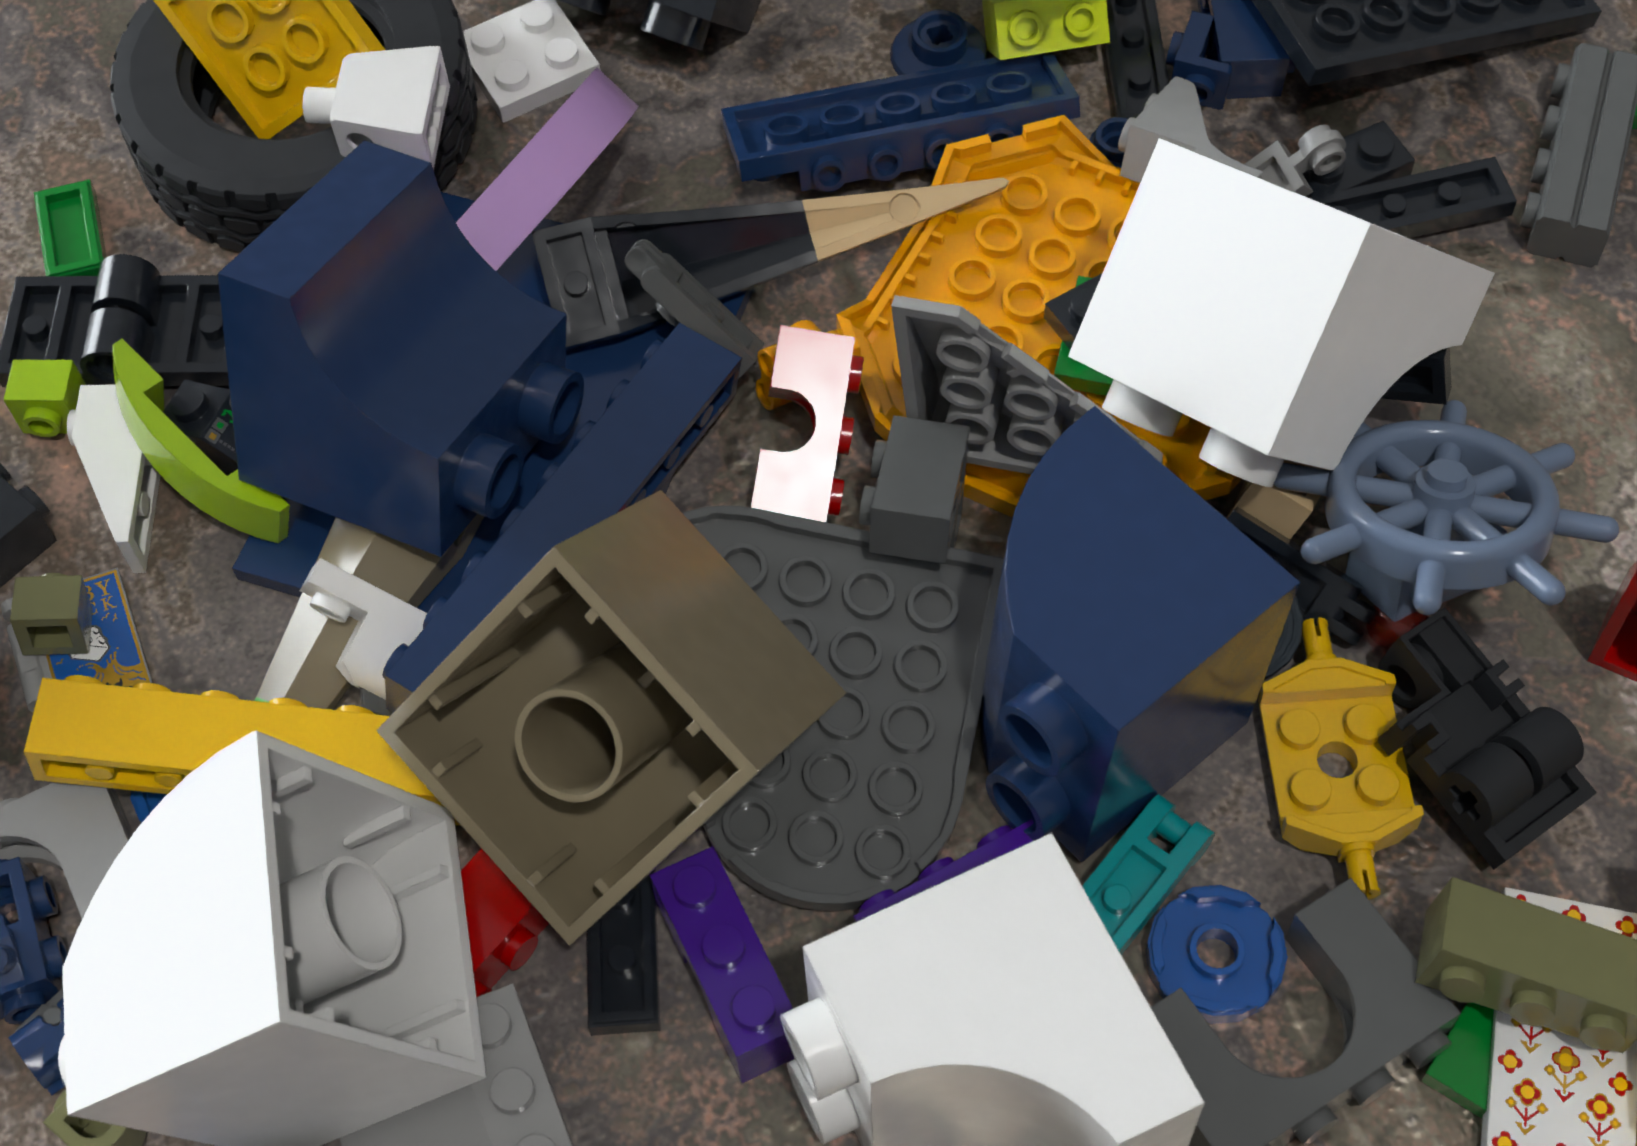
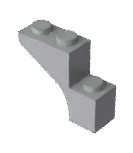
[1118,76,1263,183]

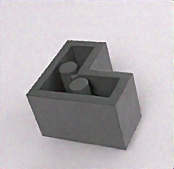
[859,415,970,564]

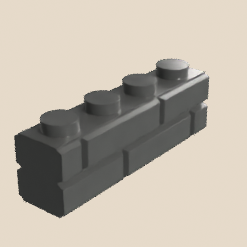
[1520,43,1637,268]

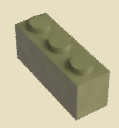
[1415,877,1637,1054]

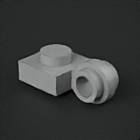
[1245,125,1346,197]

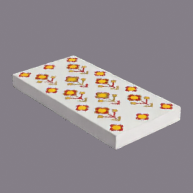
[1480,887,1637,1146]

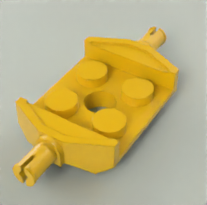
[1258,618,1424,900]

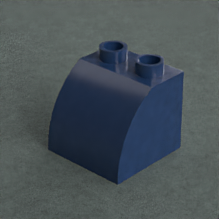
[980,406,1300,863]

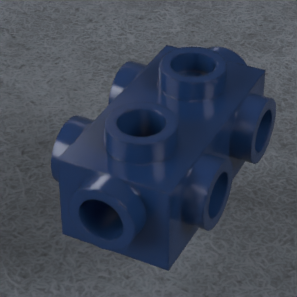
[0,857,68,1025]

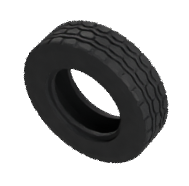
[110,0,478,252]

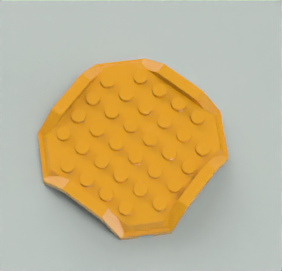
[836,115,1242,518]

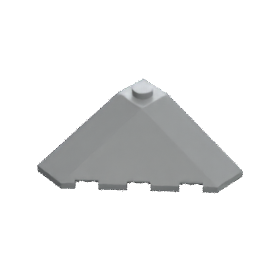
[891,295,1163,474]

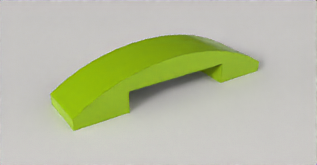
[112,338,290,543]

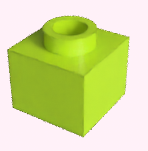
[3,360,86,437]

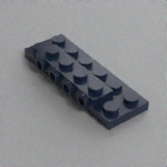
[721,52,1080,192]

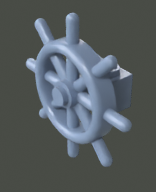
[1273,400,1619,622]

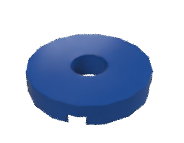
[1145,885,1288,1024]

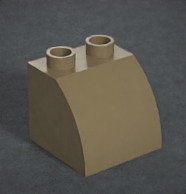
[376,490,846,946]

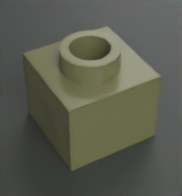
[10,573,93,655]

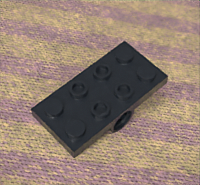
[0,254,229,387]

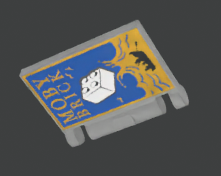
[0,568,153,712]

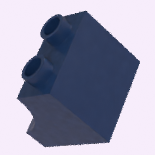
[218,140,584,557]

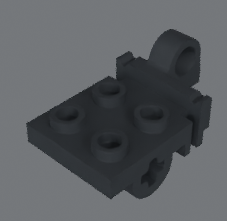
[1378,607,1597,870]

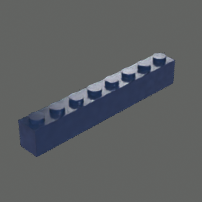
[382,322,742,713]

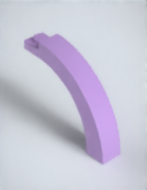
[456,68,639,271]

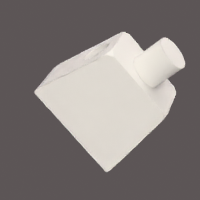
[303,46,450,170]

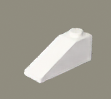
[67,384,165,573]

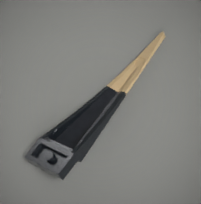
[532,178,1010,351]

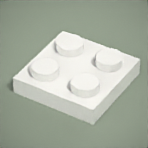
[463,0,600,123]

